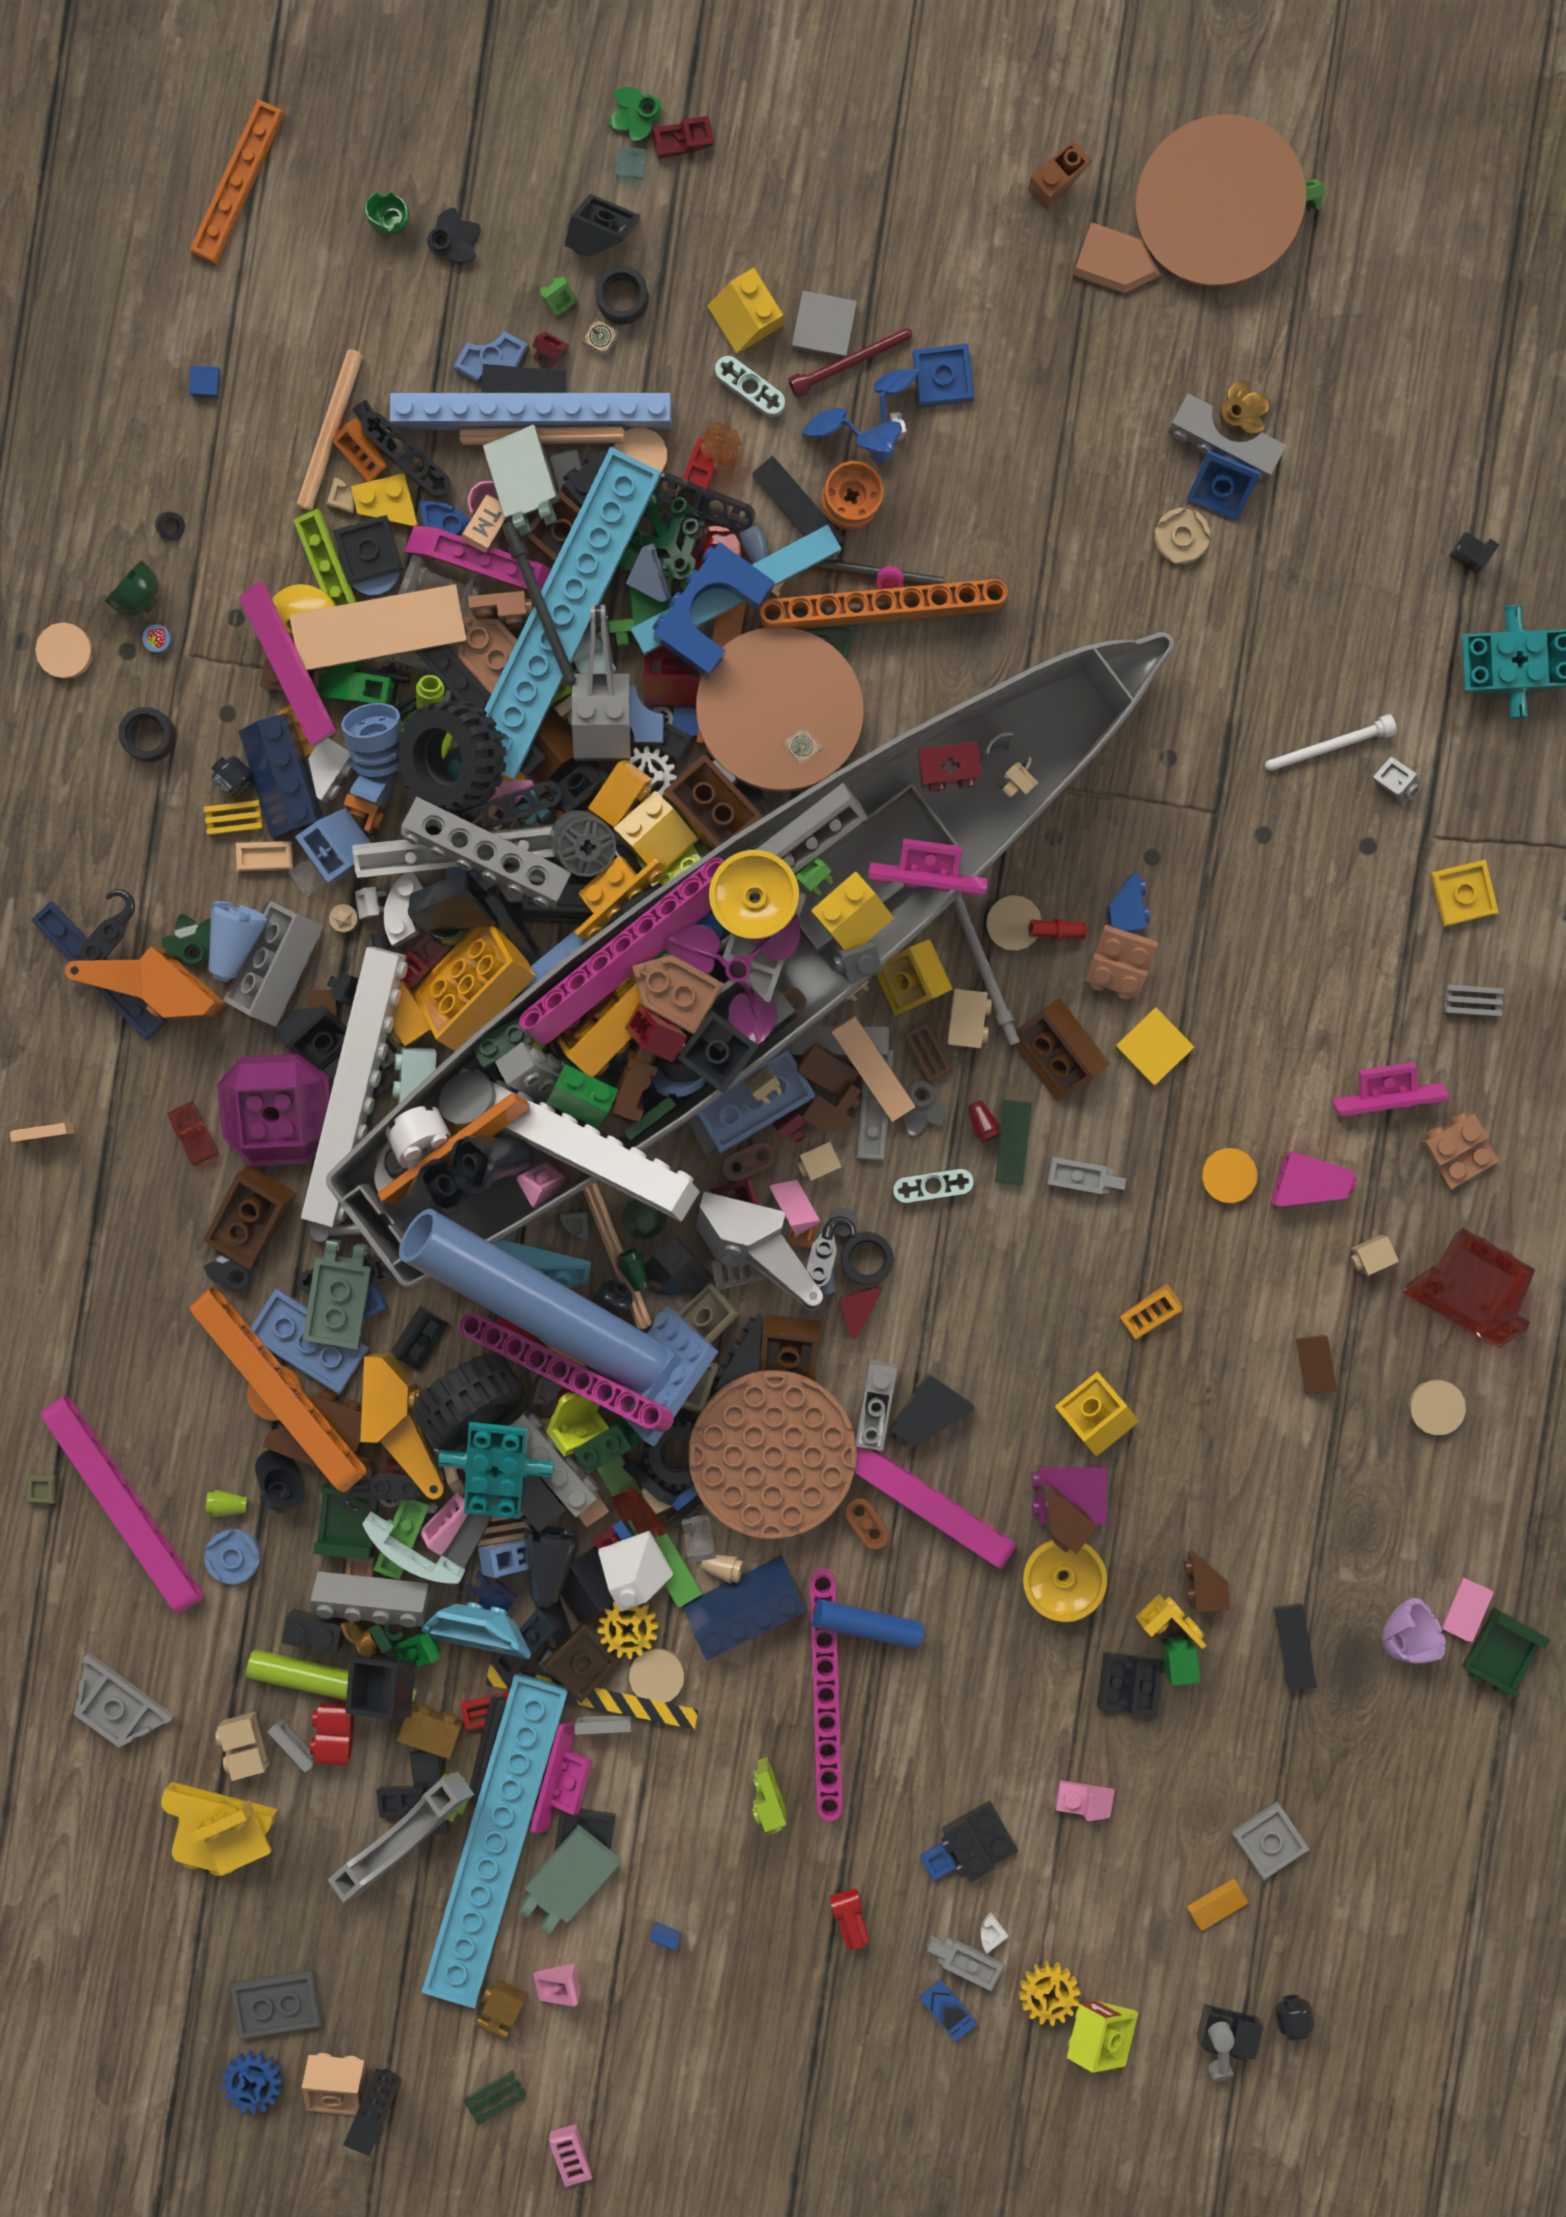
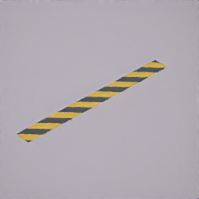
[486,1665,698,1729]

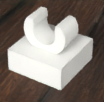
[355,887,387,919]

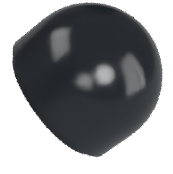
[155,511,185,540]

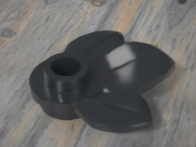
[427,207,481,263]
[204,1249,259,1292]

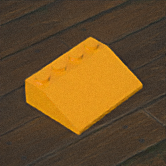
[412,924,536,1051]
[556,974,643,1077]

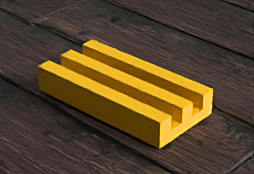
[204,800,264,835]

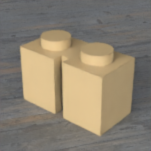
[946,989,992,1049]
[216,1712,270,1781]

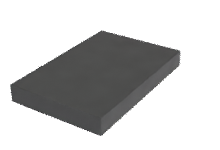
[230,1969,323,2040]

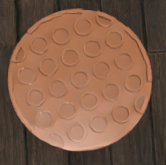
[1136,114,1306,287]
[696,627,864,792]
[688,1370,857,1539]

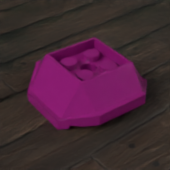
[217,1054,331,1166]

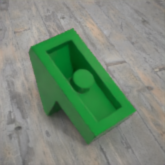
[392,1630,441,1667]

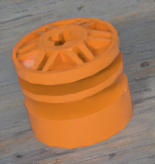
[821,461,884,531]

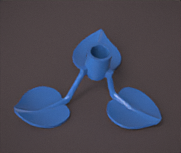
[801,369,919,463]

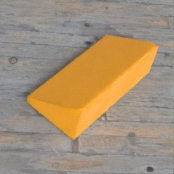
[1187,1878,1249,1931]

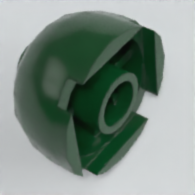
[104,560,159,616]

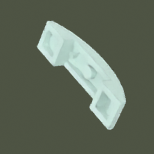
[362,1511,465,1584]

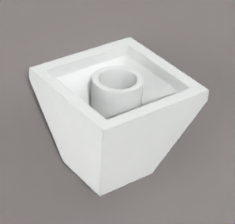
[598,1531,673,1611]

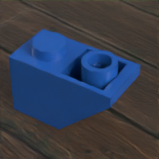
[1106,873,1150,932]

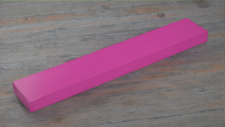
[239,582,336,746]

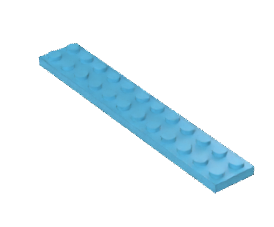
[484,447,662,780]
[421,1673,568,2009]

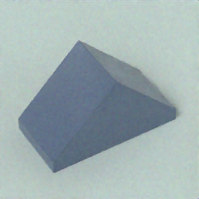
[626,543,672,602]

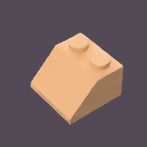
[302,2053,366,2116]

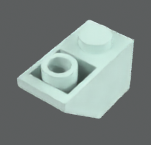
[393,1046,437,1104]

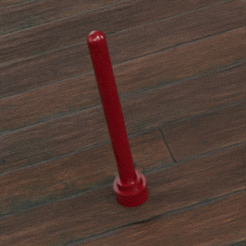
[788,328,913,399]

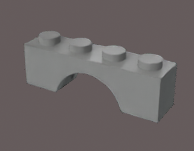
[1168,393,1287,482]

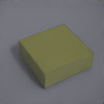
[26,1474,57,1504]

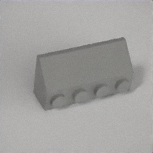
[223,901,324,1027]

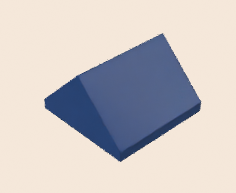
[1186,451,1261,521]

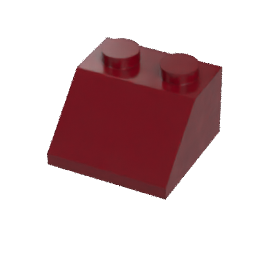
[643,646,701,707]

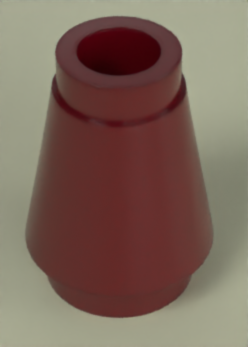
[967,1100,1001,1143]

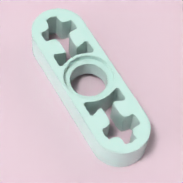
[715,356,785,418]
[893,1169,973,1203]

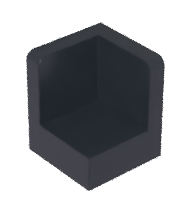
[1449,532,1499,574]

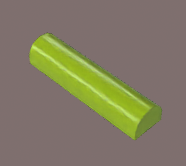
[293,509,357,606]
[246,1649,349,1700]

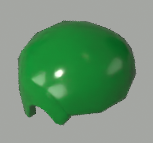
[364,192,410,235]

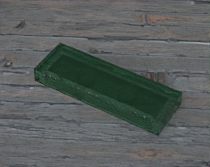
[994,1100,1032,1185]

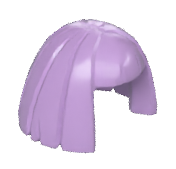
[1382,1598,1446,1663]

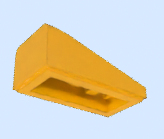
[1120,1284,1182,1340]

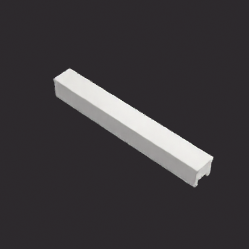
[352,824,554,878]

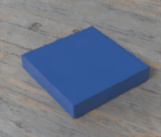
[912,343,974,408]

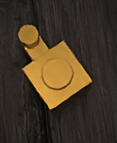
[475,1978,527,2040]

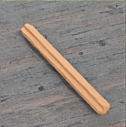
[297,349,363,510]
[460,426,625,445]
[583,1183,652,1330]

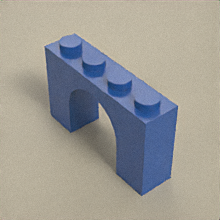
[652,542,775,679]

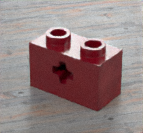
[917,741,982,792]
[625,1003,687,1062]

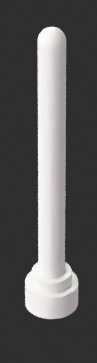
[1265,714,1397,771]

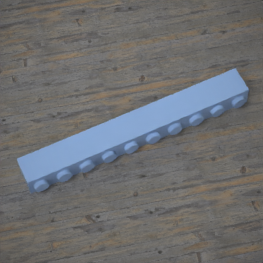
[390,393,672,430]

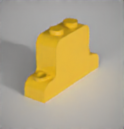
[161,1782,278,1876]

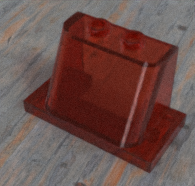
[1403,1228,1536,1348]

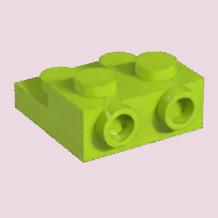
[752,1757,787,1834]

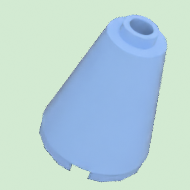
[209,901,267,982]

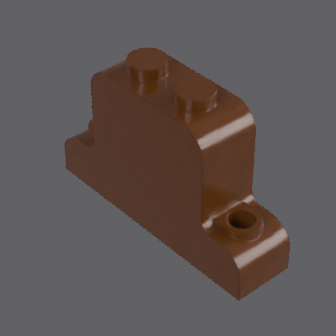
[262,1389,376,1480]

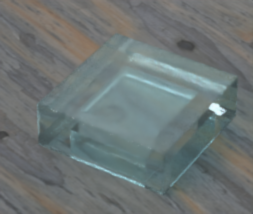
[616,147,646,180]

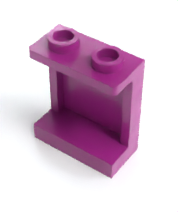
[1032,1464,1107,1524]

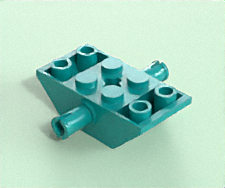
[1461,604,1566,719]
[438,1422,554,1519]

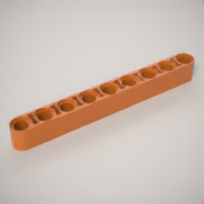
[759,579,1008,629]
[190,1287,367,1493]

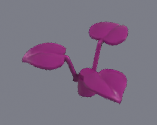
[667,913,800,1044]

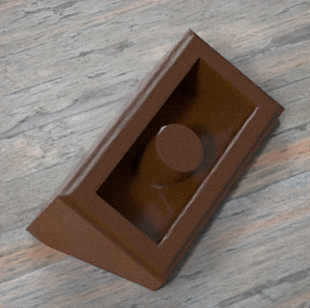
[797,1043,859,1097]
[1296,1334,1337,1394]

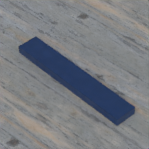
[31,901,168,1040]

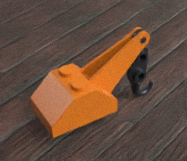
[65,889,227,1019]

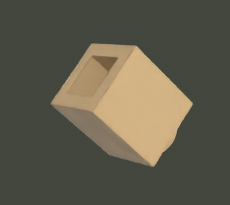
[797,1141,841,1181]
[1351,1235,1399,1275]

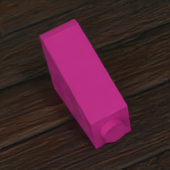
[1269,1151,1357,1207]

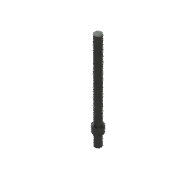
[502,522,576,684]
[807,559,944,586]

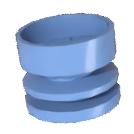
[341,703,404,777]

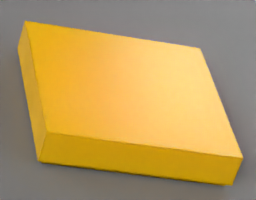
[1429,859,1499,927]
[1115,1007,1194,1086]

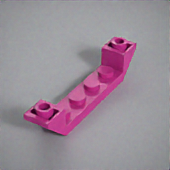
[405,526,552,591]

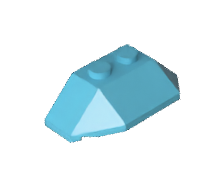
[422,1602,531,1659]

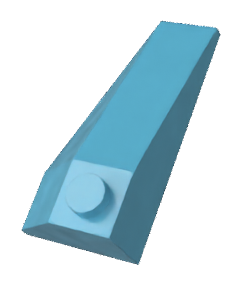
[493,1240,591,1288]

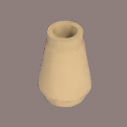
[701,1554,744,1584]

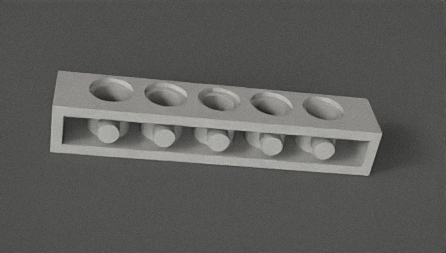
[401,797,571,909]

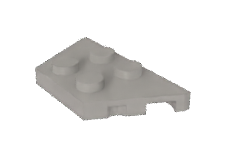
[723,893,807,1003]
[74,1653,175,1748]

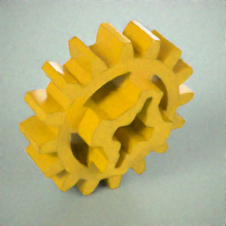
[598,1601,659,1659]
[1019,1961,1080,2026]

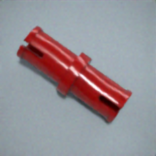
[1028,918,1087,941]

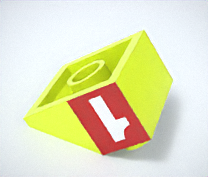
[1067,2001,1139,2073]

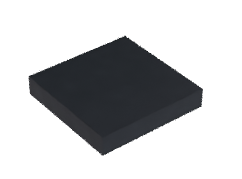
[333,515,403,586]
[554,1808,616,1852]

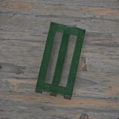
[464,2070,527,2125]

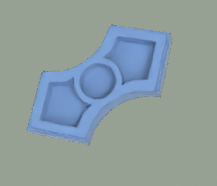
[454,331,530,383]
[630,686,664,744]

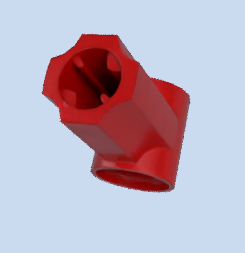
[830,1888,869,1950]

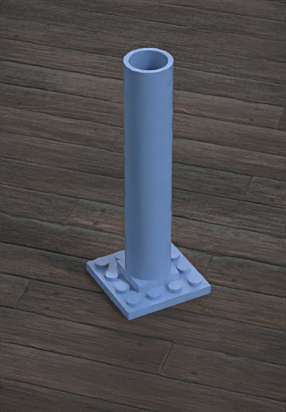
[399,1209,719,1446]

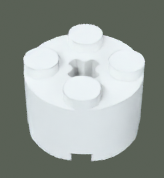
[385,1106,452,1169]

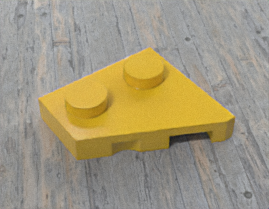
[351,473,418,528]

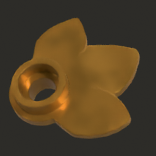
[1220,380,1270,435]
[341,1620,379,1658]

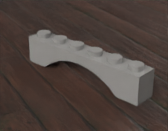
[328,1772,474,1903]

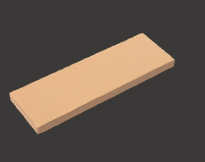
[289,584,467,671]

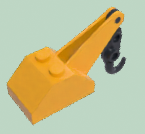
[341,1353,445,1513]

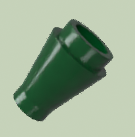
[616,1248,649,1292]

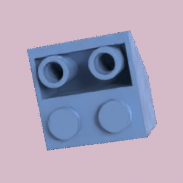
[295,808,371,885]

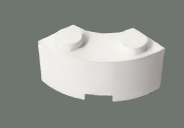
[384,871,425,947]

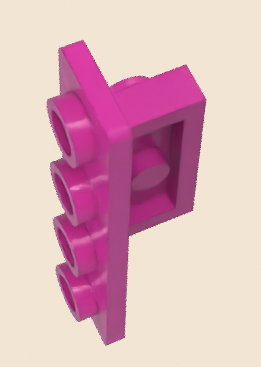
[868,839,987,896]
[1332,1062,1449,1117]
[530,1722,593,1834]

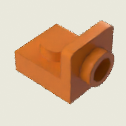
[344,794,385,834]

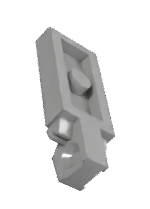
[1047,1157,1126,1194]
[926,1935,1004,1991]

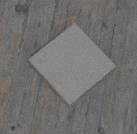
[792,291,857,358]
[1231,1801,1310,1880]

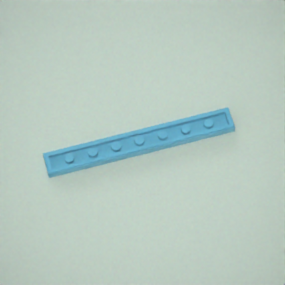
[631,525,841,655]

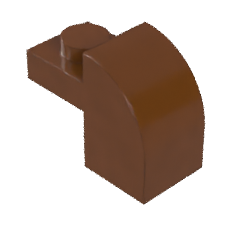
[802,1084,862,1132]

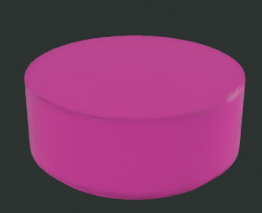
[876,566,904,590]

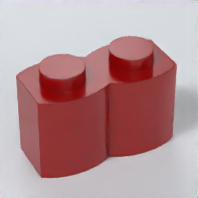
[310,1703,355,1765]

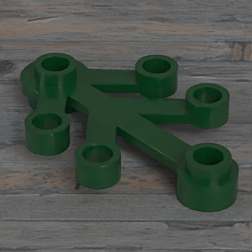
[628,494,702,581]

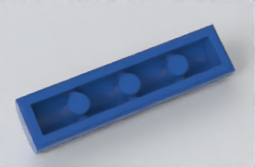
[811,1598,924,1650]

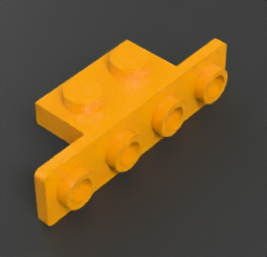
[574,856,669,941]

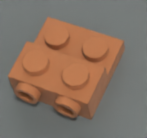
[468,591,534,631]
[1085,925,1158,999]
[1421,1111,1499,1189]

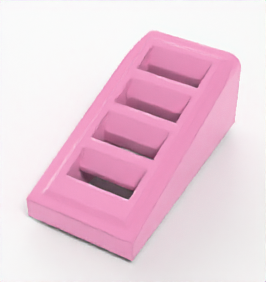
[419,1492,468,1556]
[549,2124,592,2187]

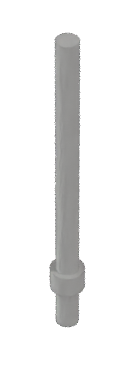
[952,895,1020,1046]

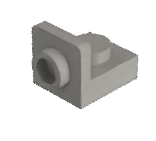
[1373,756,1420,805]

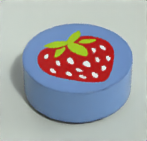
[142,624,173,654]

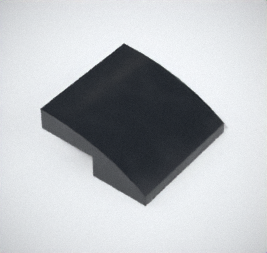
[1097,1652,1163,1715]

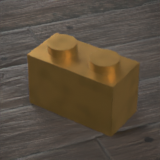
[397,1702,464,1759]

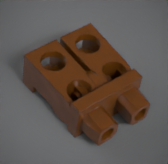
[612,1042,658,1122]

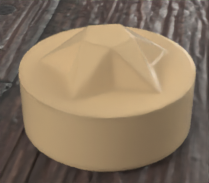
[329,904,359,933]

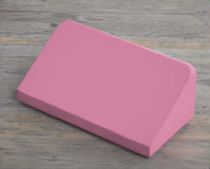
[517,1163,567,1207]
[769,1180,821,1236]
[1441,1577,1493,1643]

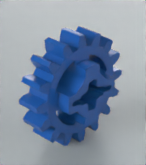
[221,2049,284,2115]

